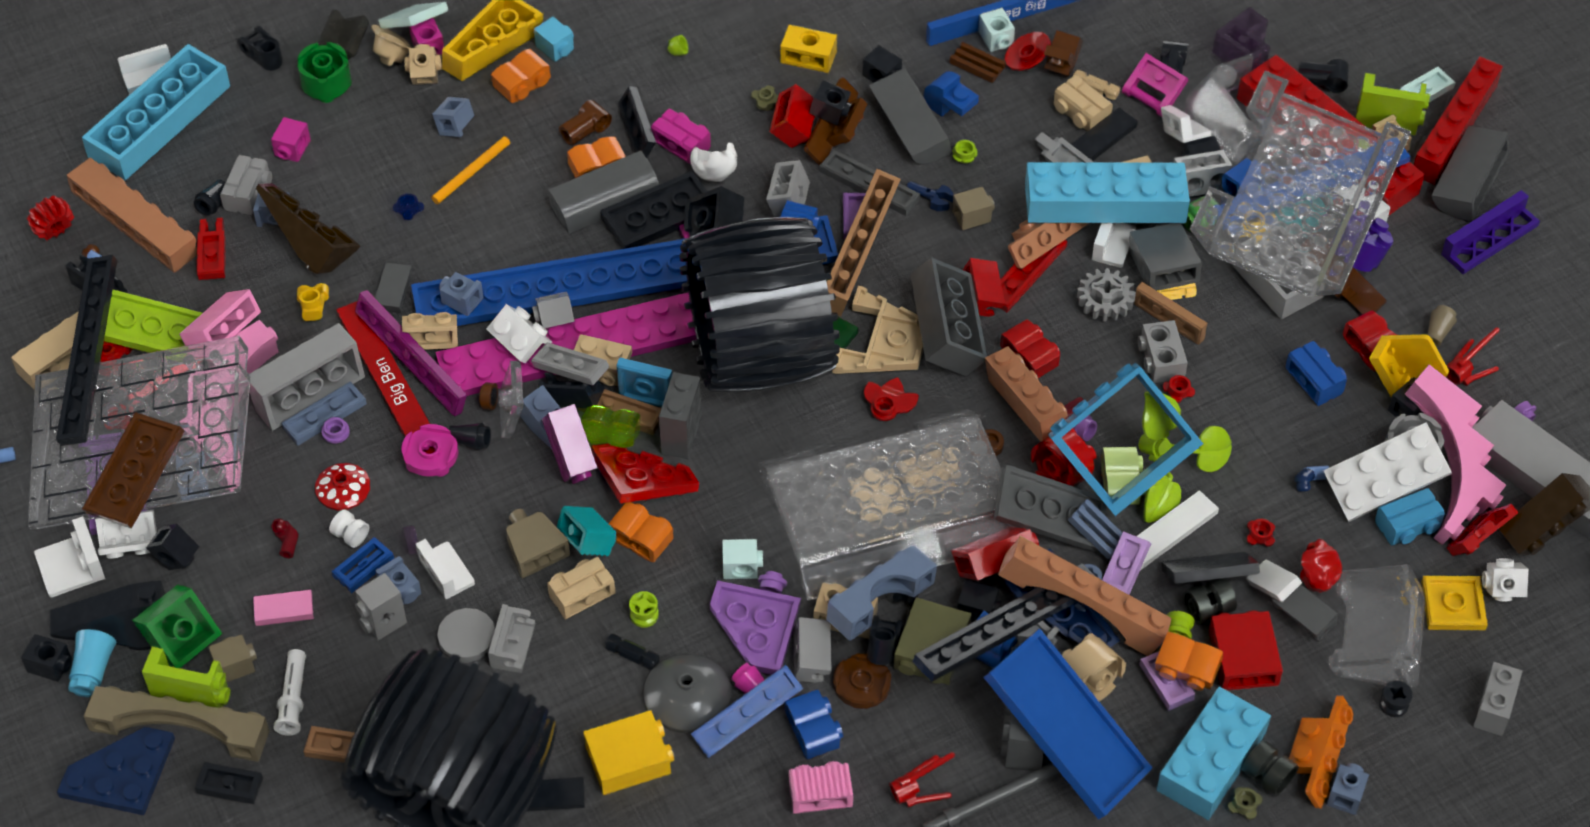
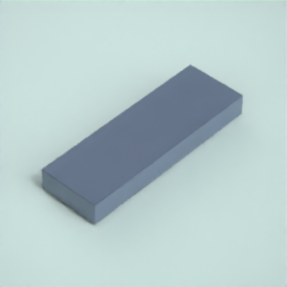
[281,381,367,446]

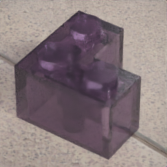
[1213,7,1270,76]

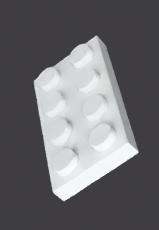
[1324,422,1452,522]

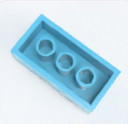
[1156,687,1271,820]

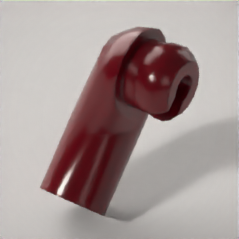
[271,518,299,559]

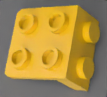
[1369,334,1449,397]

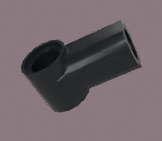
[1160,40,1188,74]
[1298,59,1349,93]

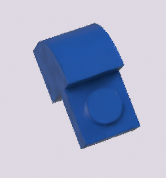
[923,71,979,117]

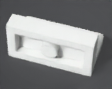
[118,44,171,95]
[1161,105,1211,143]
[1092,223,1136,268]
[416,539,475,600]

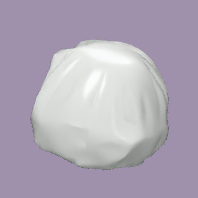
[690,142,737,182]

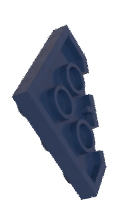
[57,727,175,816]

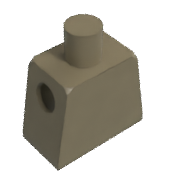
[506,509,570,579]

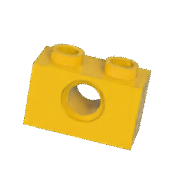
[781,25,837,73]

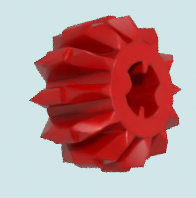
[26,195,74,240]

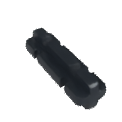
[605,634,660,670]

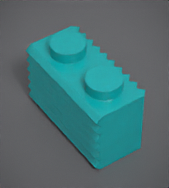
[557,506,616,557]

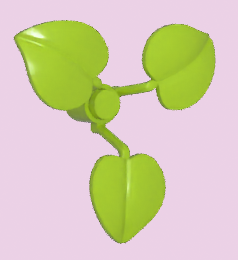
[1138,392,1232,523]

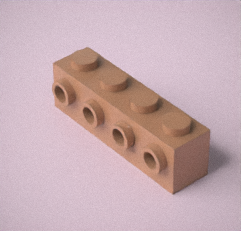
[985,346,1068,442]

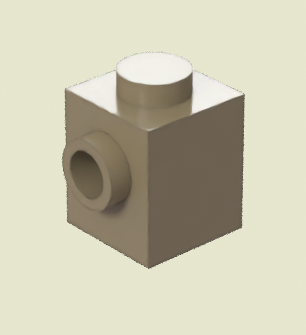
[952,186,995,230]
[208,634,257,682]

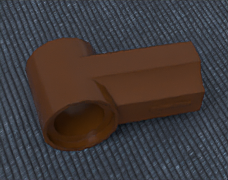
[559,100,612,145]

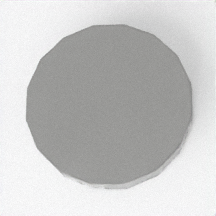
[437,608,495,663]

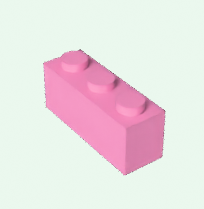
[180,289,261,357]

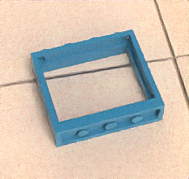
[1048,363,1203,516]

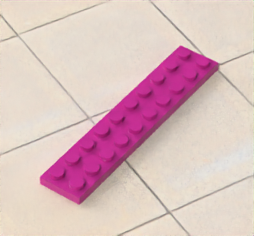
[436,293,696,396]

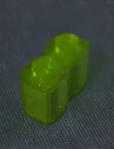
[581,406,641,448]

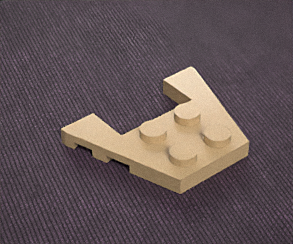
[832,286,924,374]

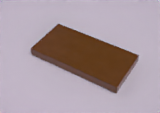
[82,412,185,529]

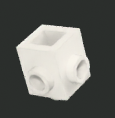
[1482,558,1528,601]

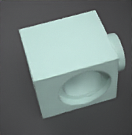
[978,8,1015,52]
[723,539,763,579]

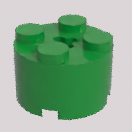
[297,42,352,103]

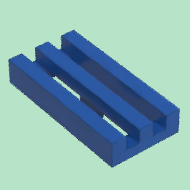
[332,537,394,593]

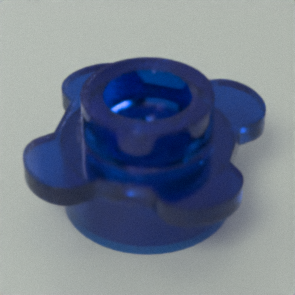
[393,193,424,220]

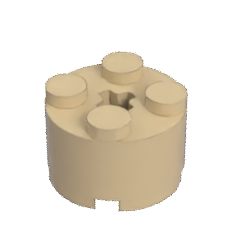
[1062,633,1126,701]

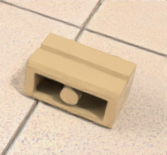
[1053,75,1113,131]
[547,557,615,619]

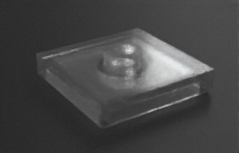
[499,361,523,438]

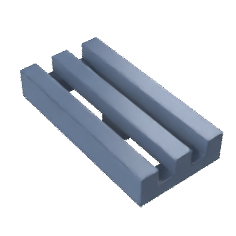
[1068,499,1122,559]

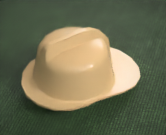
[371,25,411,66]

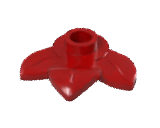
[864,377,919,421]

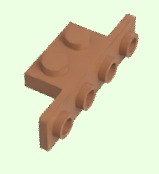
[1008,220,1089,268]

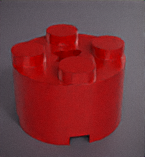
[1031,428,1097,487]

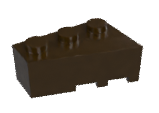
[1499,473,1590,555]

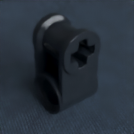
[237,26,283,71]
[867,615,903,665]

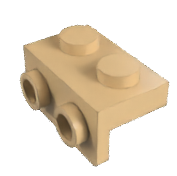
[402,312,458,349]
[574,334,632,386]

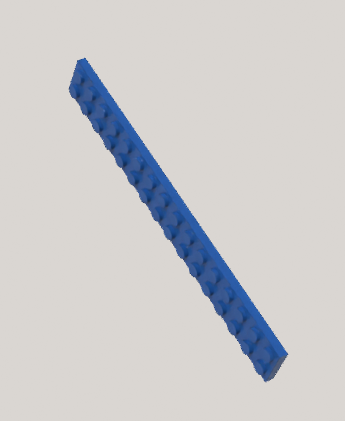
[411,215,838,326]

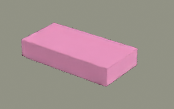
[254,590,314,626]

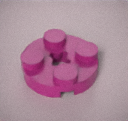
[402,424,458,477]

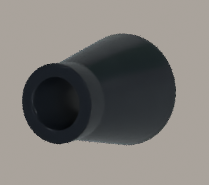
[194,179,226,215]
[449,423,491,450]

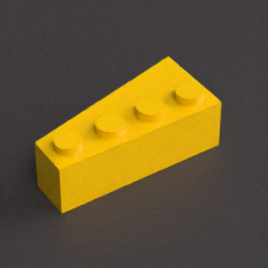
[442,0,543,81]

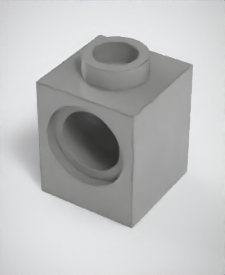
[532,291,575,328]

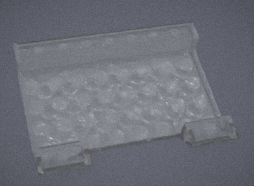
[1190,71,1411,297]
[758,409,1019,600]

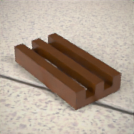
[949,42,1006,83]

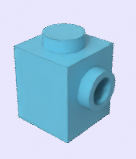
[534,17,574,62]

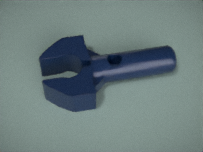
[906,181,954,211]

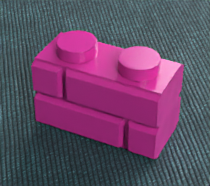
[651,108,711,164]

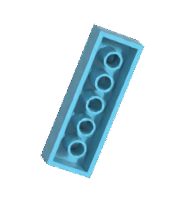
[82,44,230,180]
[1025,162,1190,223]

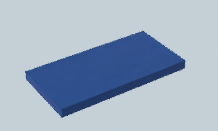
[984,628,1152,820]

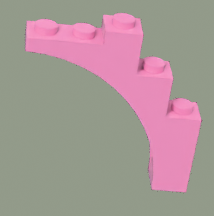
[1405,365,1506,545]

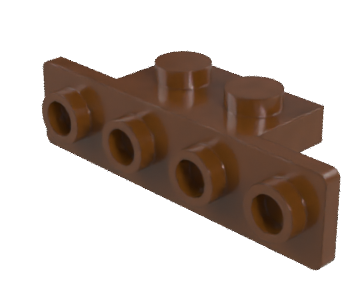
[804,77,867,166]
[1300,232,1387,314]

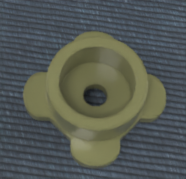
[751,85,778,111]
[1228,787,1263,820]

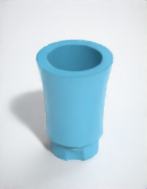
[68,629,116,697]

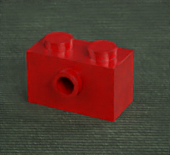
[770,84,815,148]

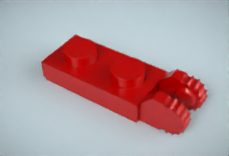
[197,217,226,280]

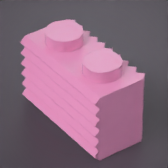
[789,762,853,814]

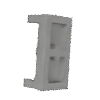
[488,604,535,673]
[793,617,831,682]

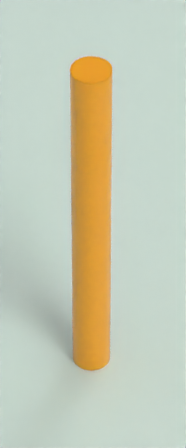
[431,136,510,204]

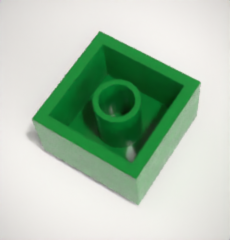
[132,584,223,668]

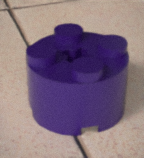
[1331,210,1393,272]

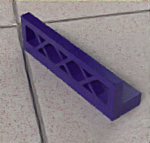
[1441,190,1540,274]

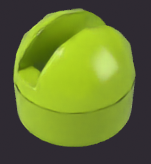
[667,35,689,56]

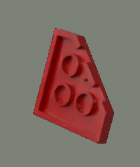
[591,442,699,504]

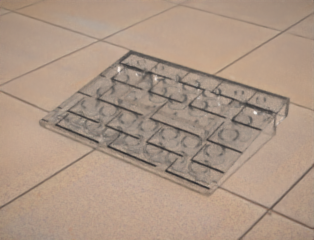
[28,336,251,530]

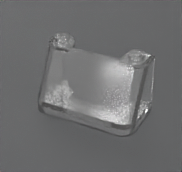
[1329,564,1425,688]

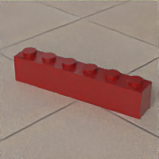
[1414,56,1503,185]

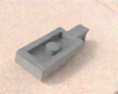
[1035,132,1093,162]

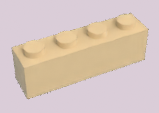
[11,311,79,392]

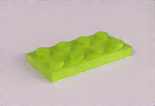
[104,290,202,361]

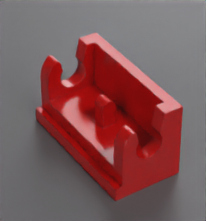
[963,258,1005,317]

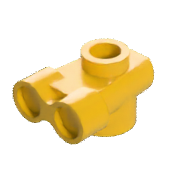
[297,283,329,321]

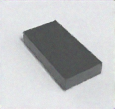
[375,263,412,313]

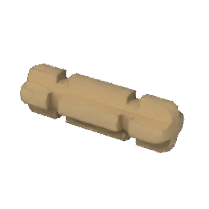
[1073,70,1120,100]

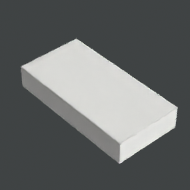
[1246,559,1302,602]

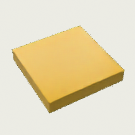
[1421,576,1487,630]

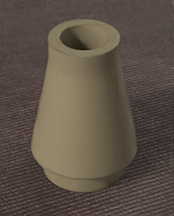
[1427,305,1457,347]

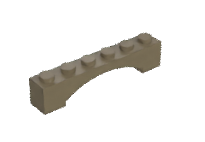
[84,686,270,762]

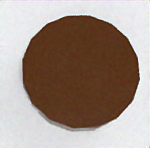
[833,653,891,709]

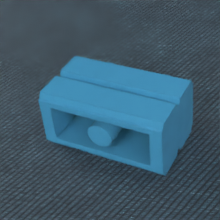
[1375,488,1445,545]

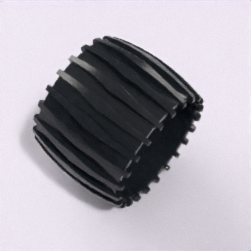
[679,217,840,392]
[340,649,557,827]

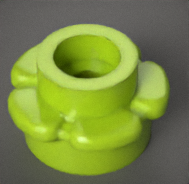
[952,140,978,163]

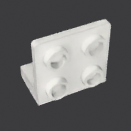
[34,517,105,597]

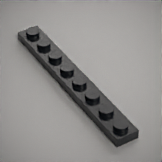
[56,255,117,446]
[912,563,1096,682]

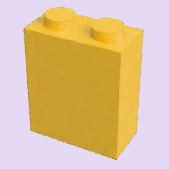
[583,710,674,795]

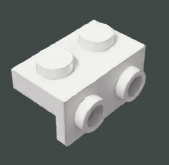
[486,304,552,364]
[95,510,157,558]

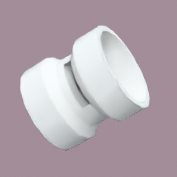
[329,509,369,548]

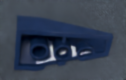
[1004,549,1120,648]

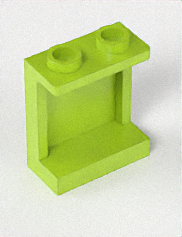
[1356,73,1430,135]
[142,647,231,708]

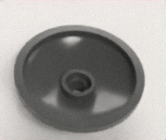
[644,654,731,733]

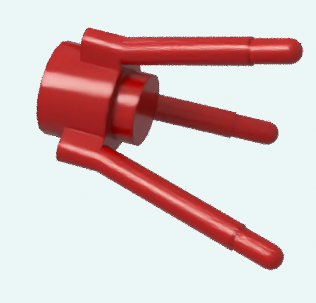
[1446,327,1500,386]
[889,752,955,808]

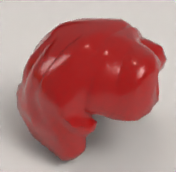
[1300,539,1342,593]

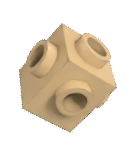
[405,44,442,85]

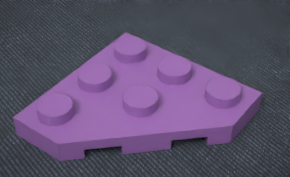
[710,580,801,675]

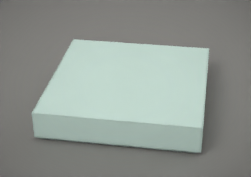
[378,2,448,29]

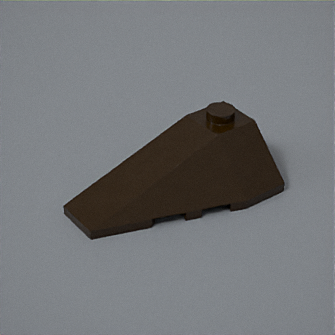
[256,183,360,274]

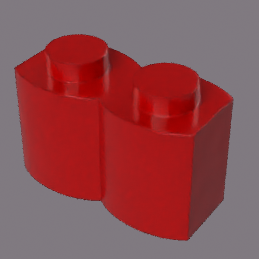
[1343,310,1397,372]
[1000,319,1060,378]

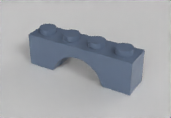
[826,544,937,641]

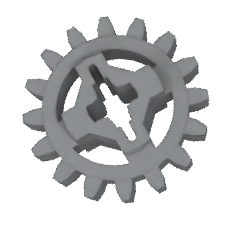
[1077,268,1136,322]

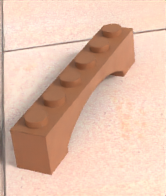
[998,536,1172,656]

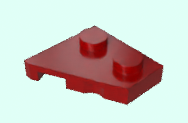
[1446,504,1518,556]

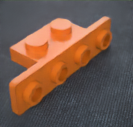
[1289,695,1353,808]

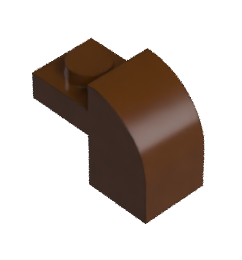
[1044,30,1083,76]

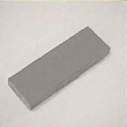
[531,342,609,385]

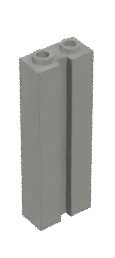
[1472,400,1590,539]

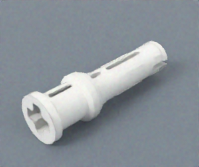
[274,649,306,735]

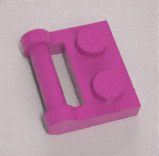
[1122,53,1189,117]

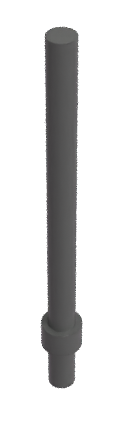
[921,763,1060,827]

